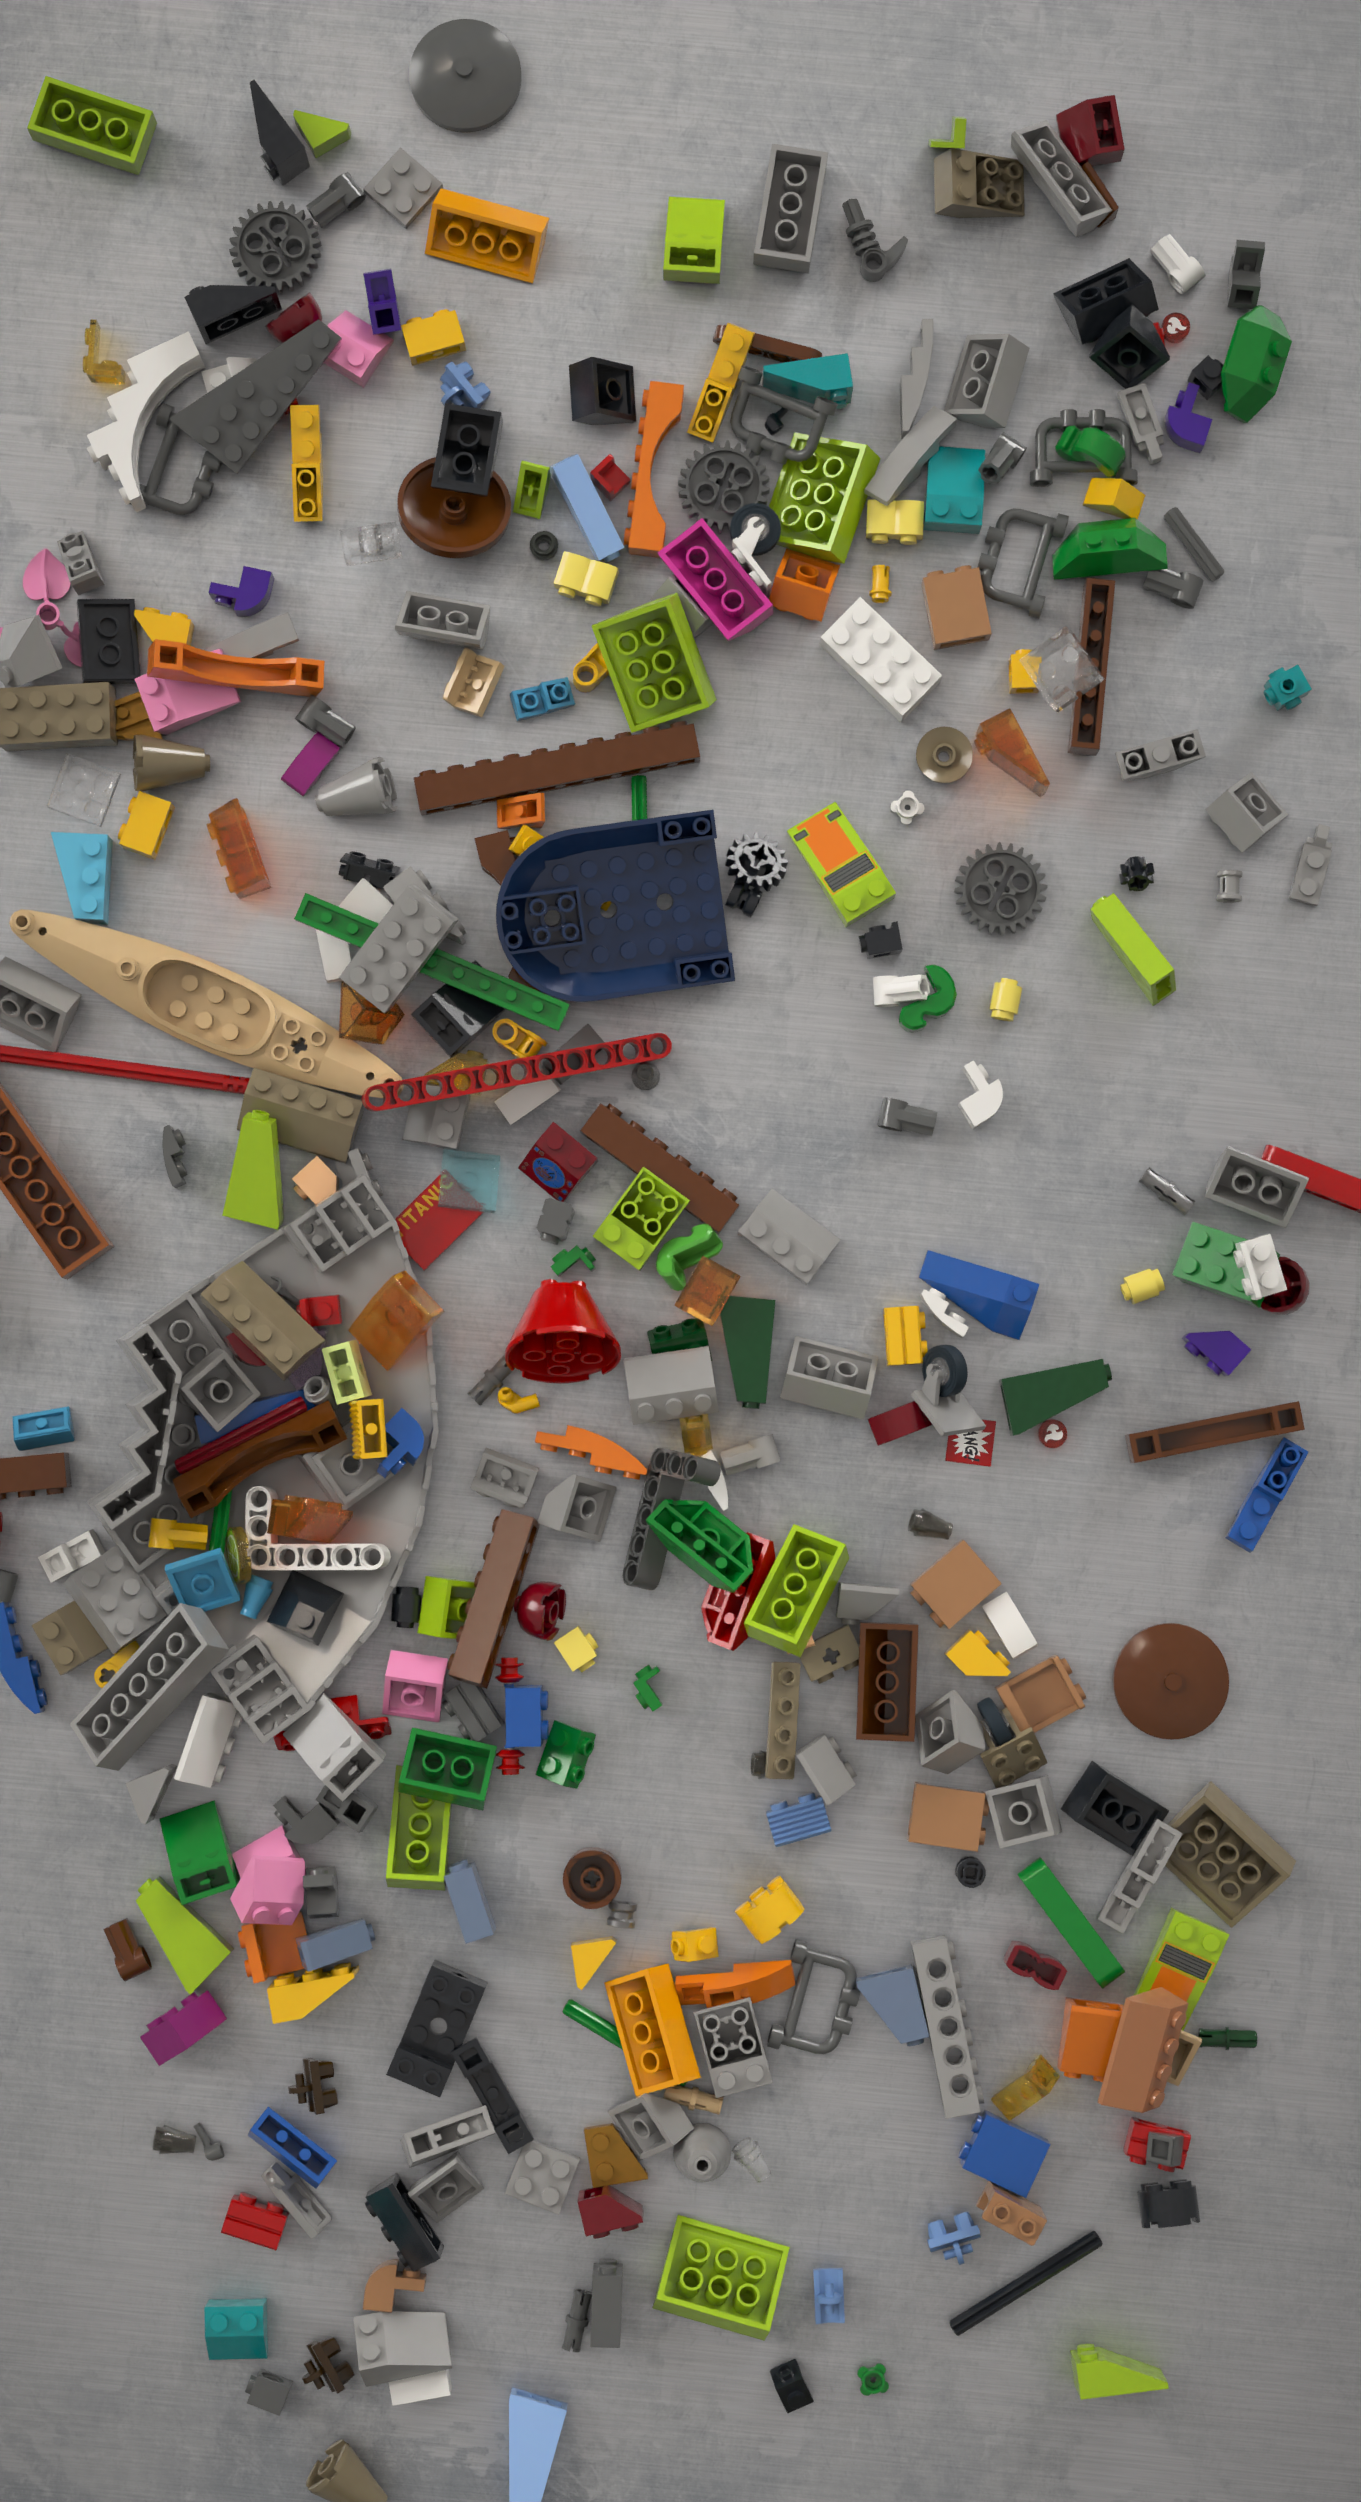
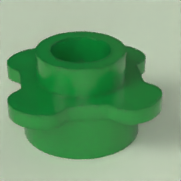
[857,2363,889,2396]

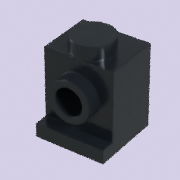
[1187,355,1223,400]
[858,921,903,959]

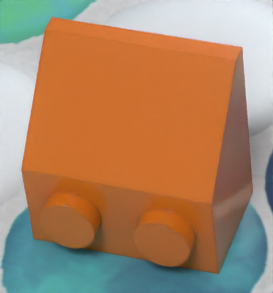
[769,548,840,622]

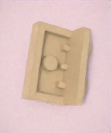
[443,648,505,717]

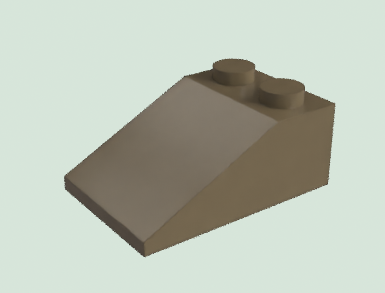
[31,1600,109,1675]

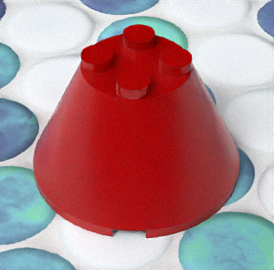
[505,1279,621,1383]

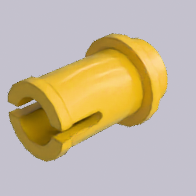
[869,565,892,603]

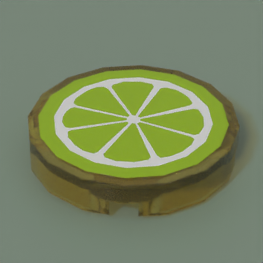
[226,1526,252,1585]

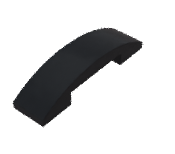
[451,2037,534,2154]

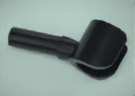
[765,407,788,435]

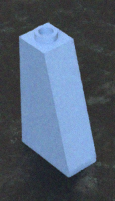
[550,454,624,563]
[509,2387,568,2502]

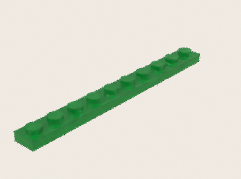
[294,893,570,1032]

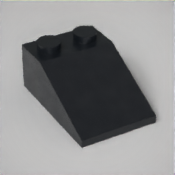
[250,80,310,186]
[184,285,282,344]
[431,403,503,497]
[1061,1761,1169,1856]

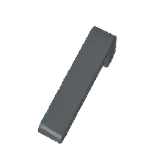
[622,1447,721,1590]

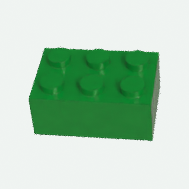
[1172,1221,1280,1308]
[398,1727,497,1811]

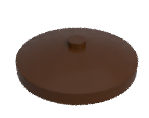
[397,457,511,558]
[1112,1623,1229,1740]

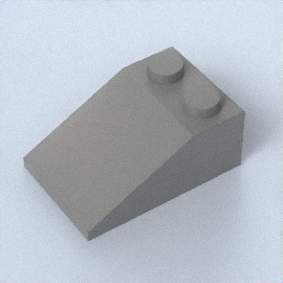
[353,2311,452,2387]

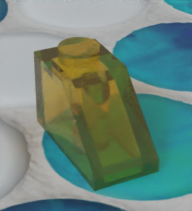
[424,1050,489,1096]
[679,1414,713,1456]

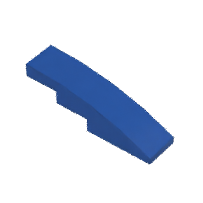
[194,1389,316,1444]

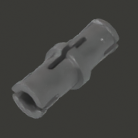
[1138,1167,1195,1216]

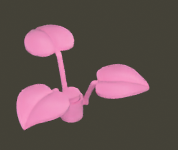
[0,548,81,667]

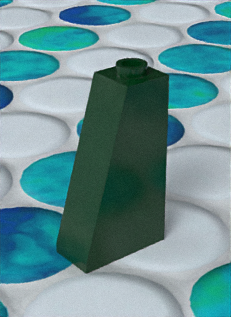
[717,1295,776,1409]
[999,1359,1112,1436]

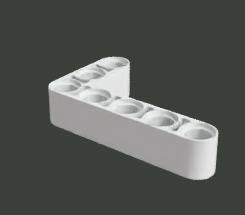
[245,1486,391,1570]

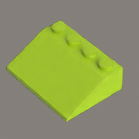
[762,432,881,564]
[592,592,717,733]
[652,2215,790,2341]

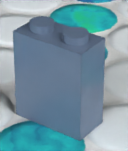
[444,1859,496,1944]

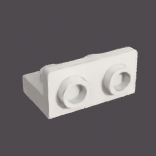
[1233,1234,1287,1300]

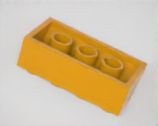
[425,188,549,283]
[604,1963,701,2097]

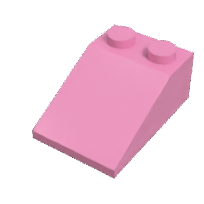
[135,649,241,735]

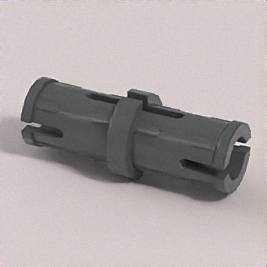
[467,1355,515,1406]
[562,2289,592,2352]

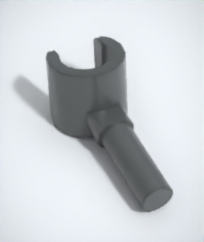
[271,1276,300,1307]
[193,2123,224,2161]

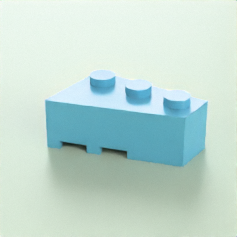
[51,832,113,925]

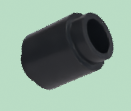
[391,1586,421,1628]

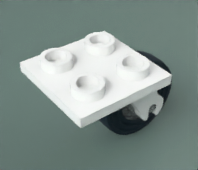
[730,503,781,597]

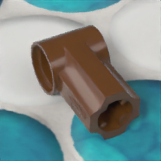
[103,1918,152,1982]

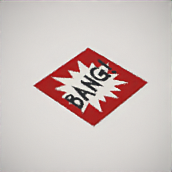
[945,1419,996,1467]

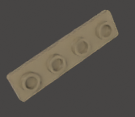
[765,1662,801,1779]

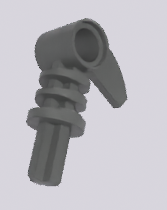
[842,199,908,282]

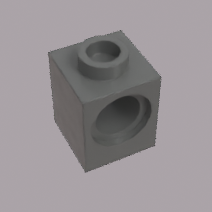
[245,2369,293,2416]

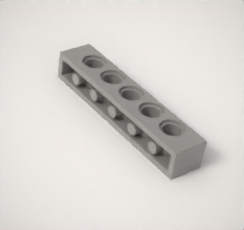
[911,1935,984,2119]

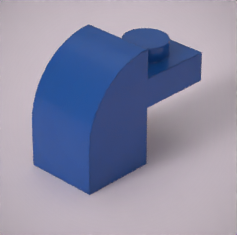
[377,1408,424,1478]

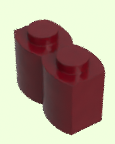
[1003,1941,1067,1990]

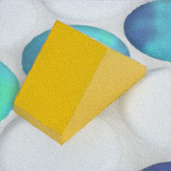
[1083,478,1145,520]
[571,1936,617,1990]

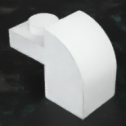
[957,1060,1003,1130]

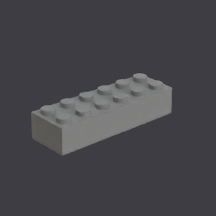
[70,1603,229,1771]

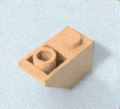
[292,1156,339,1205]

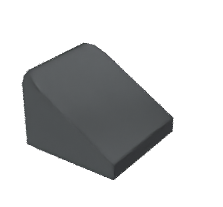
[1146,2131,1184,2167]

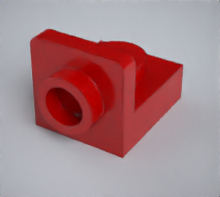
[296,1295,342,1327]

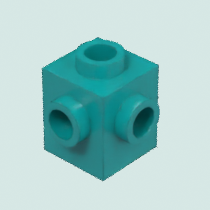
[1263,665,1312,711]

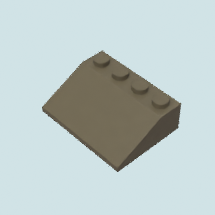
[1165,1781,1296,1928]

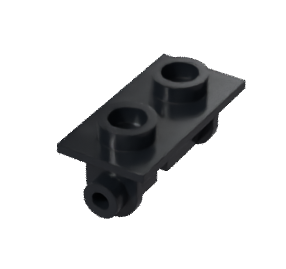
[339,851,400,889]

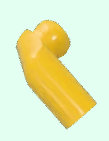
[498,1387,540,1414]

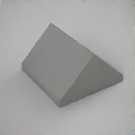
[125,1764,177,1825]
[408,2151,484,2223]

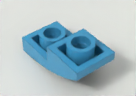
[509,677,575,721]

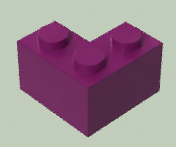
[140,1990,227,2066]

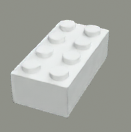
[819,597,942,723]

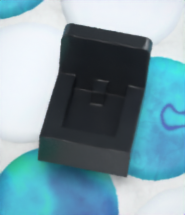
[770,2359,814,2414]

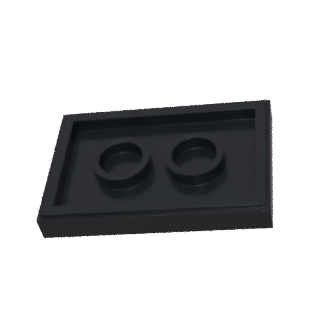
[77,599,141,684]

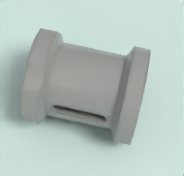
[1216,870,1242,903]

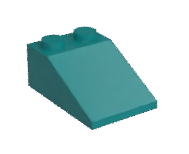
[762,353,853,409]
[923,446,985,534]

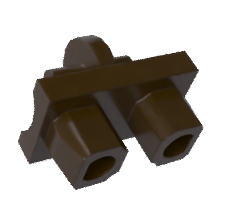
[288,2058,338,2115]
[302,2337,355,2394]

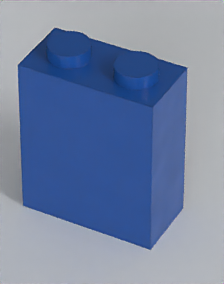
[958,2110,1051,2198]

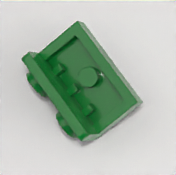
[535,1720,596,1789]

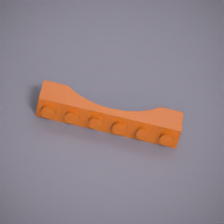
[624,381,684,558]
[147,639,325,697]

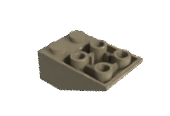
[934,148,1025,218]

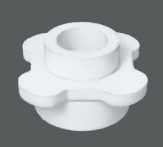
[890,791,925,825]

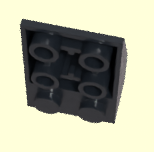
[411,960,506,1060]

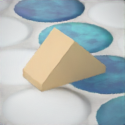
[1167,2030,1202,2086]

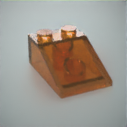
[974,708,1050,797]
[348,1270,445,1371]

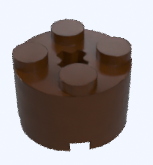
[563,1847,622,1909]

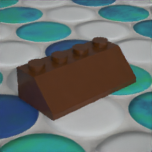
[856,1622,919,1742]

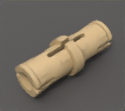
[663,2085,724,2115]

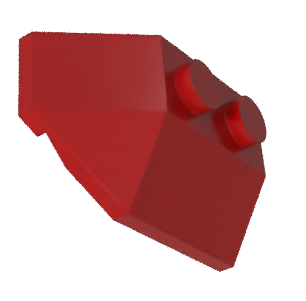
[701,1532,776,1651]

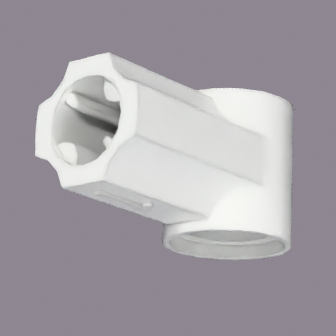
[1150,234,1205,294]
[873,974,930,1007]

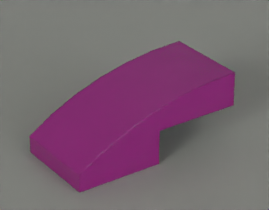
[281,732,340,797]

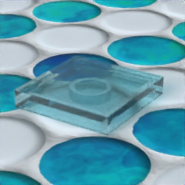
[438,1149,500,1213]

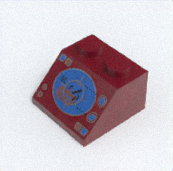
[518,1121,598,1202]

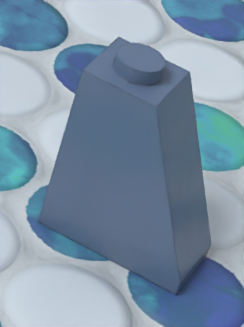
[295,1918,375,1972]
[856,1965,929,2046]

